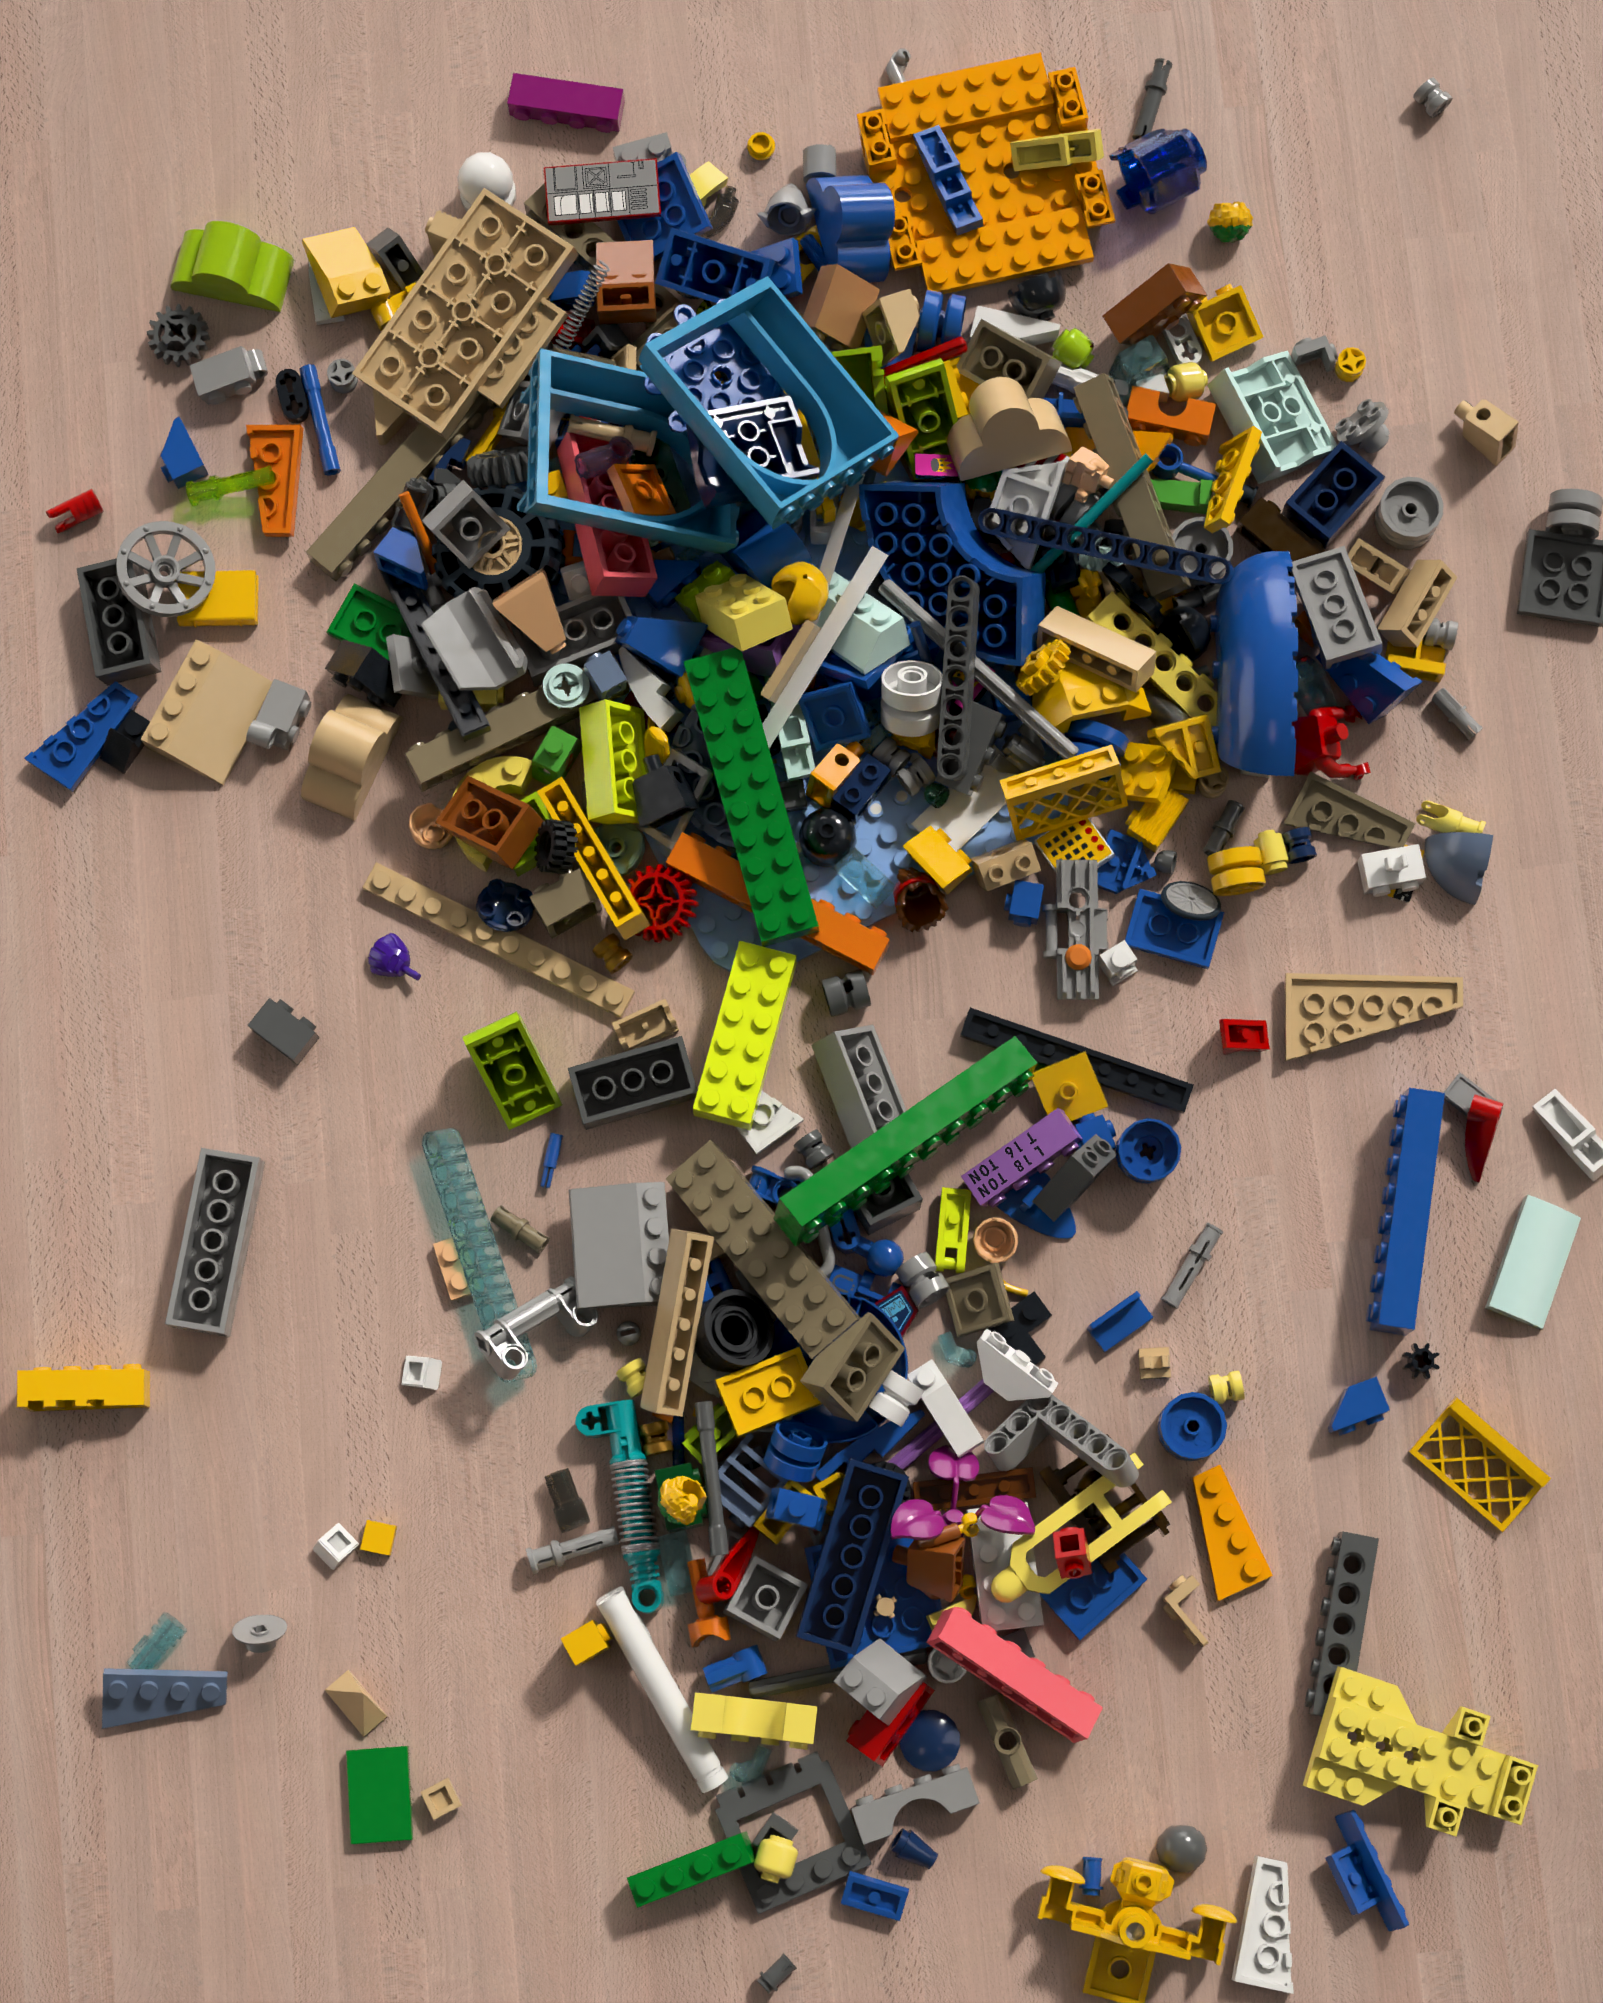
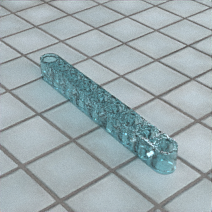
[422,1128,537,1383]

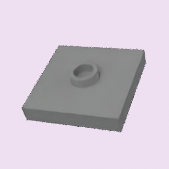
[386,634,439,699]

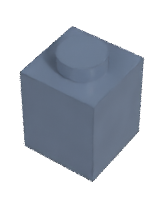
[584,650,627,701]

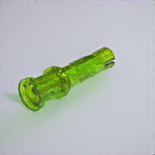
[186,466,275,506]

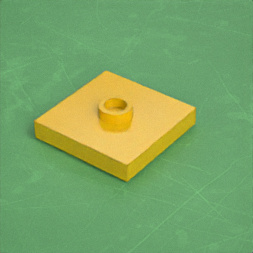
[1032,1051,1108,1121]

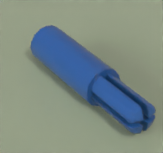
[540,1133,563,1188]

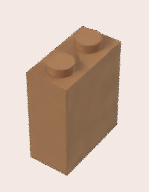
[803,264,880,352]

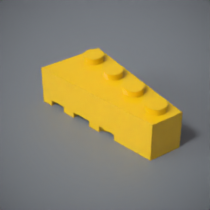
[17,1364,150,1412]

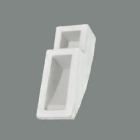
[618,647,684,733]
[1532,1089,1603,1182]

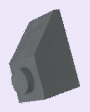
[366,228,424,291]

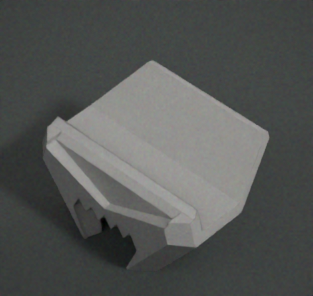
[421,587,528,691]

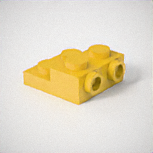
[1186,283,1264,362]

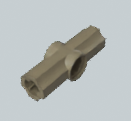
[977,1693,1038,1789]

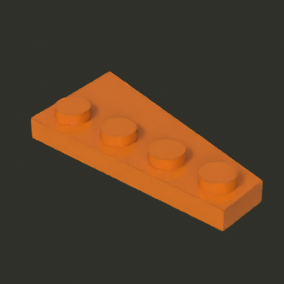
[246,425,304,537]

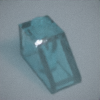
[1294,655,1338,716]

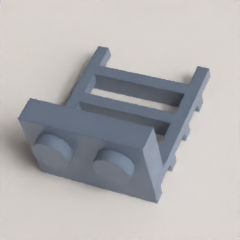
[703,1433,789,1529]

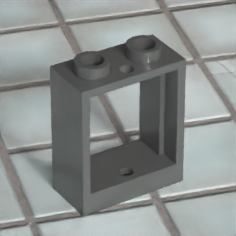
[1032,1134,1118,1221]

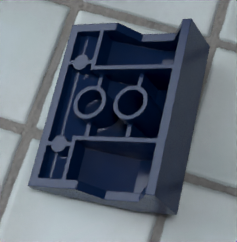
[686,395,820,509]

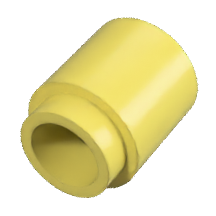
[1253,830,1289,875]

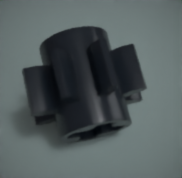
[1402,1343,1440,1379]

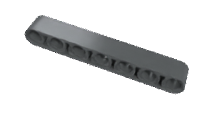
[937,576,980,781]

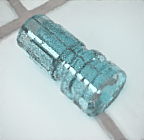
[127,1612,187,1669]

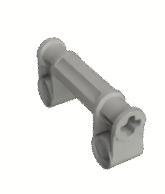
[473,1276,598,1380]

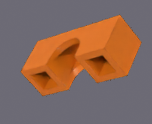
[1127,386,1216,446]

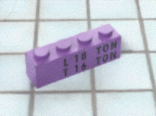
[961,1108,1083,1208]

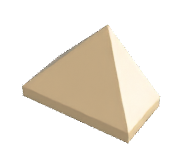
[325,1670,388,1737]

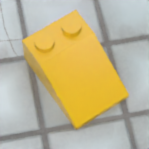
[302,227,390,318]

